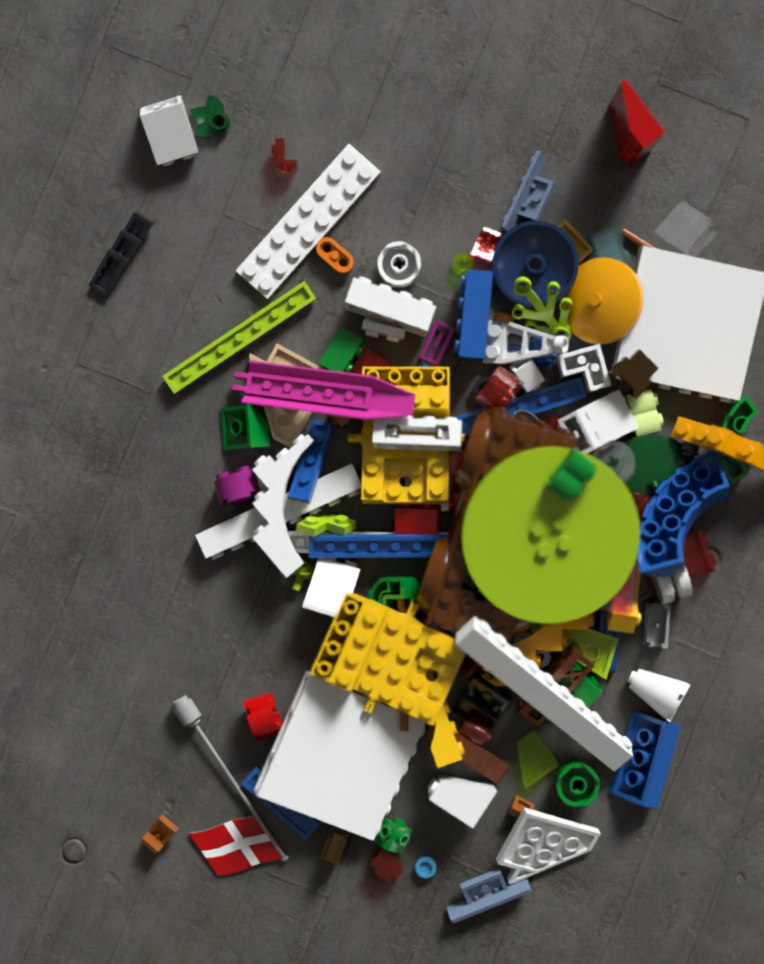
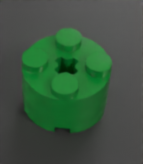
[554,760,599,807]

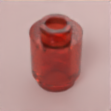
[459,718,492,747]

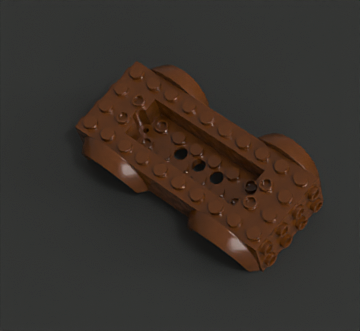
[416,407,580,645]

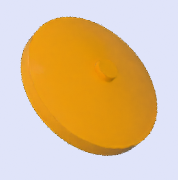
[562,257,644,345]

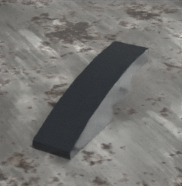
[88,211,154,297]

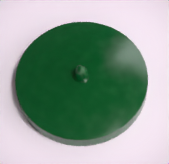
[604,434,695,525]

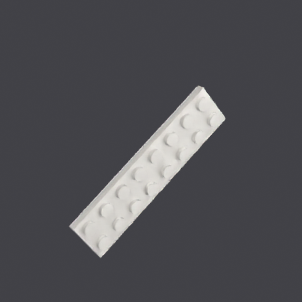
[236,144,381,300]

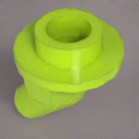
[291,561,314,592]

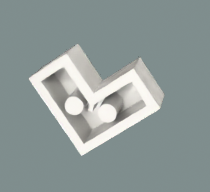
[556,344,611,393]

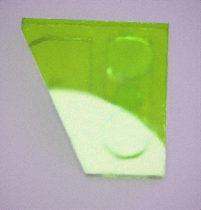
[516,729,559,789]

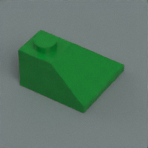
[220,404,270,451]

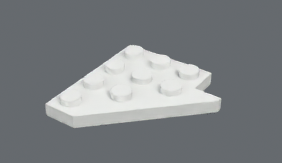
[496,808,601,884]

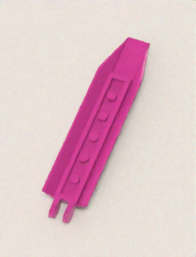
[231,360,416,419]

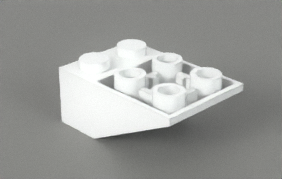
[557,389,639,454]

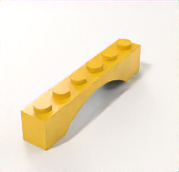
[426,669,465,768]

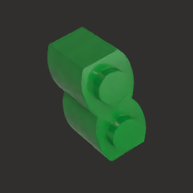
[546,448,597,502]

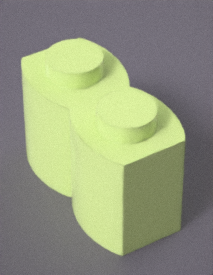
[624,389,664,437]

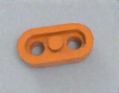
[316,237,354,274]

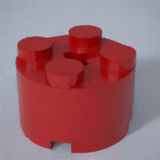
[243,693,283,742]

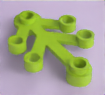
[512,277,573,341]

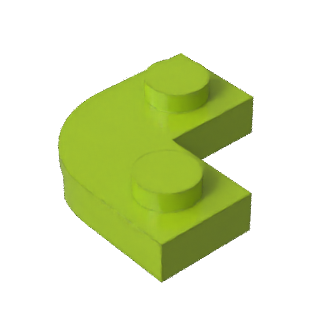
[296,513,356,537]

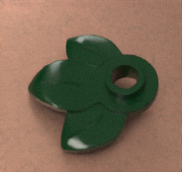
[190,95,230,138]

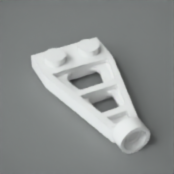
[483,320,568,365]

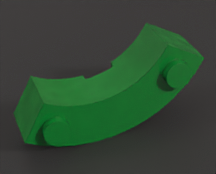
[719,395,759,485]

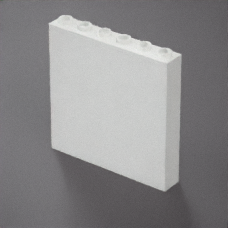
[612,246,764,404]
[253,671,426,841]

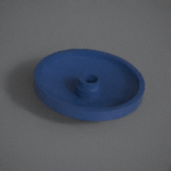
[493,221,579,307]

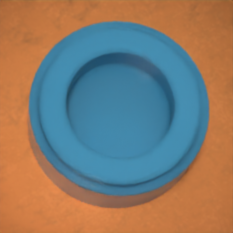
[415,856,436,879]

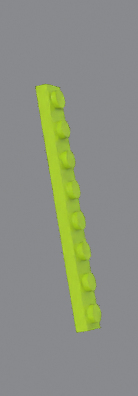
[162,281,317,394]

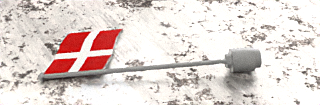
[171,695,288,875]

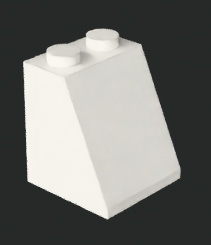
[140,95,198,166]
[302,558,360,617]
[427,774,497,828]

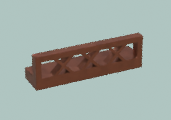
[517,642,595,726]

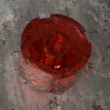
[475,366,524,410]

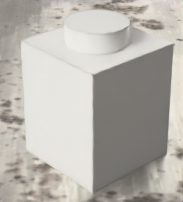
[509,359,545,393]

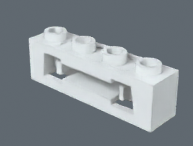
[372,416,462,452]

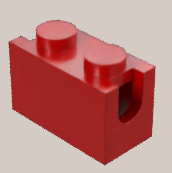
[395,504,441,535]

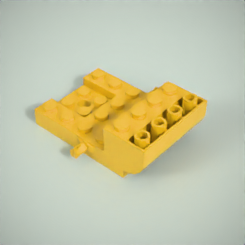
[348,367,465,504]
[310,592,466,725]

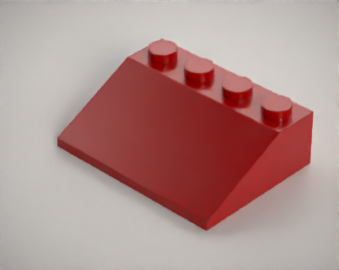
[610,79,665,166]

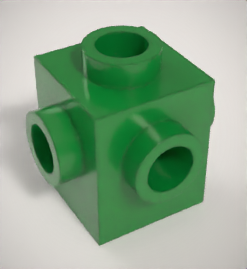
[375,817,412,854]

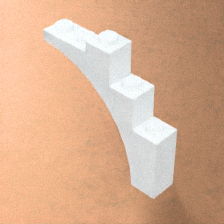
[252,434,314,578]

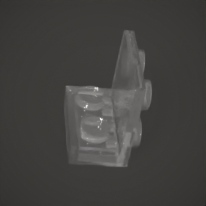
[654,201,719,257]

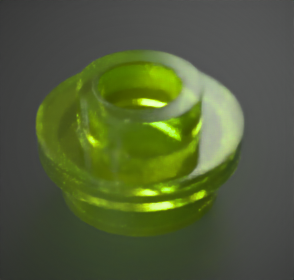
[452,253,474,275]

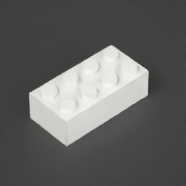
[345,277,436,338]

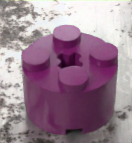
[214,466,261,508]

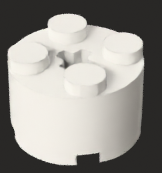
[378,241,421,288]

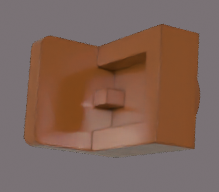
[141,814,178,854]

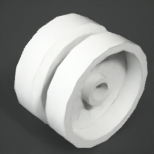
[650,567,693,605]

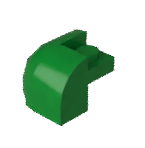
[368,577,421,620]

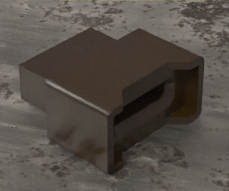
[608,349,659,398]
[320,825,349,866]

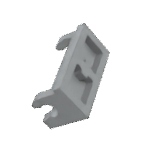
[642,602,671,648]

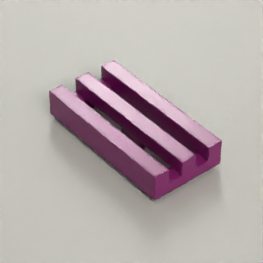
[418,319,456,367]

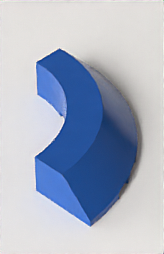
[638,451,730,578]

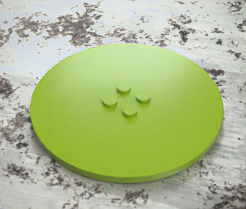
[462,447,640,623]

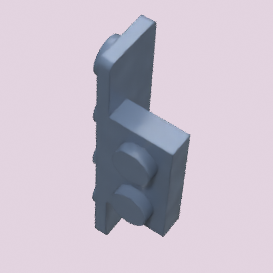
[501,151,557,232]
[447,868,532,923]

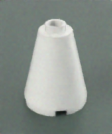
[627,669,690,722]

